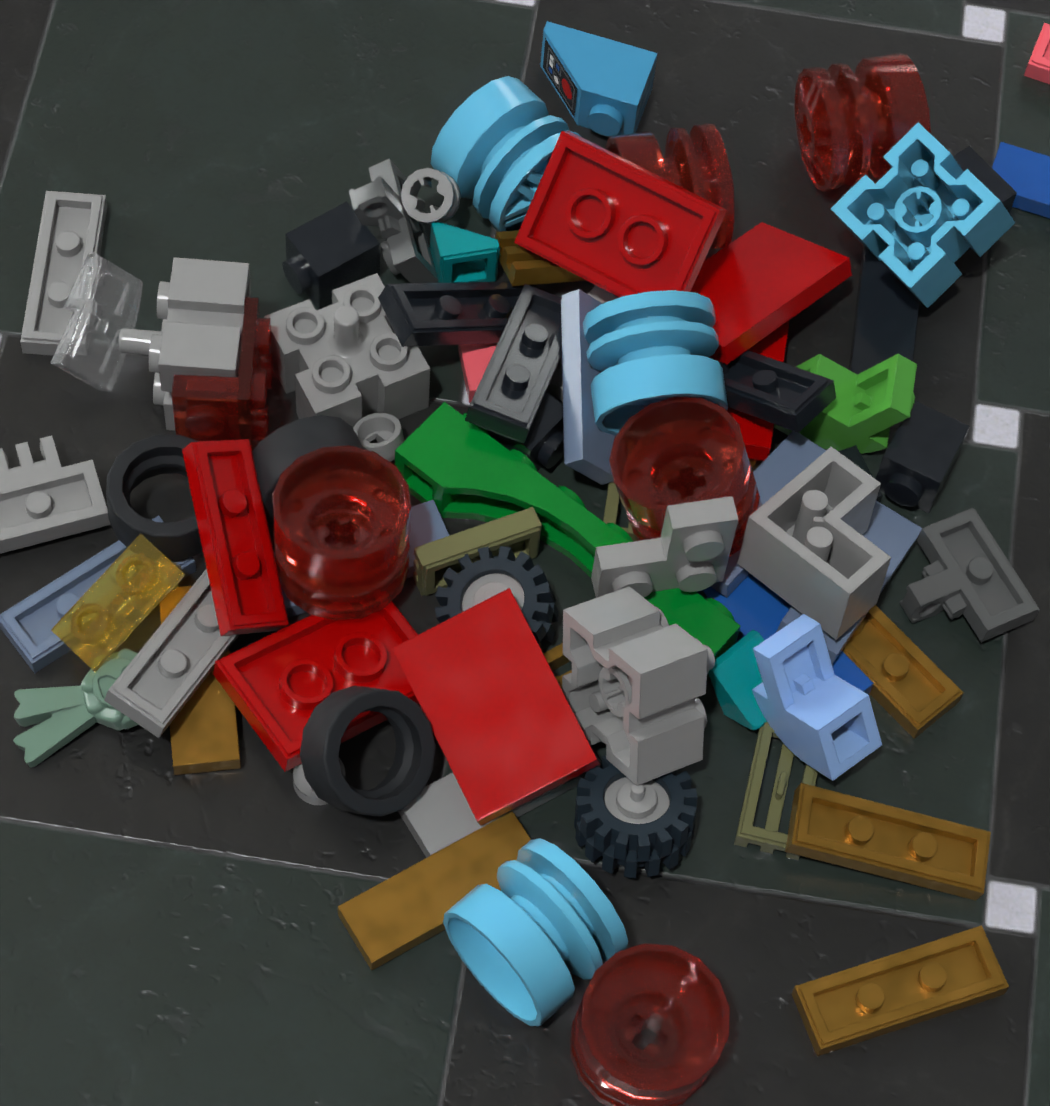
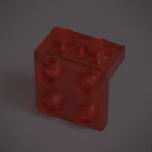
[172,297,273,451]

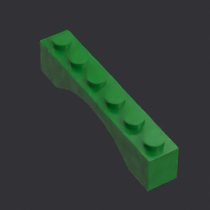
[394,402,741,683]

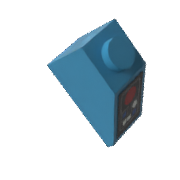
[540,21,658,141]

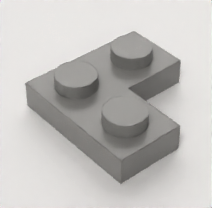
[591,496,739,598]

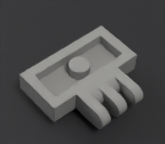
[0,435,111,554]

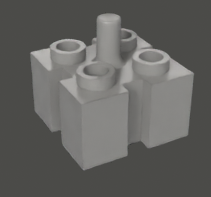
[119,257,254,436]
[264,273,430,427]
[562,586,715,786]

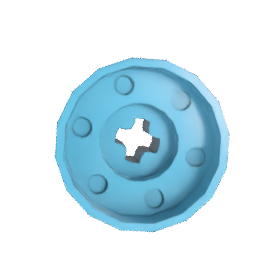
[430,76,581,232]
[583,290,728,437]
[443,838,629,1026]

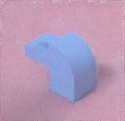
[752,614,882,781]

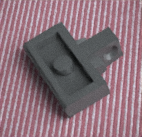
[349,158,438,283]
[900,508,1040,642]

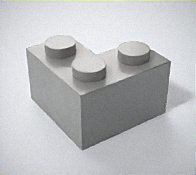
[737,447,891,640]

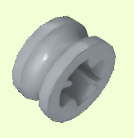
[401,168,461,224]

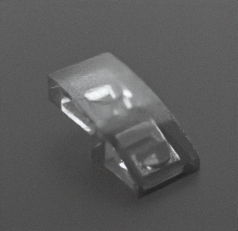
[51,253,143,392]

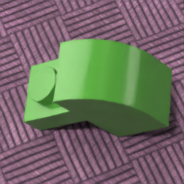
[774,354,917,454]

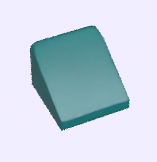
[430,222,500,283]
[708,630,767,730]

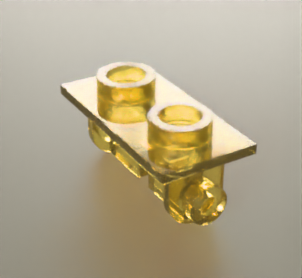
[51,534,185,672]

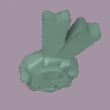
[13,648,139,768]

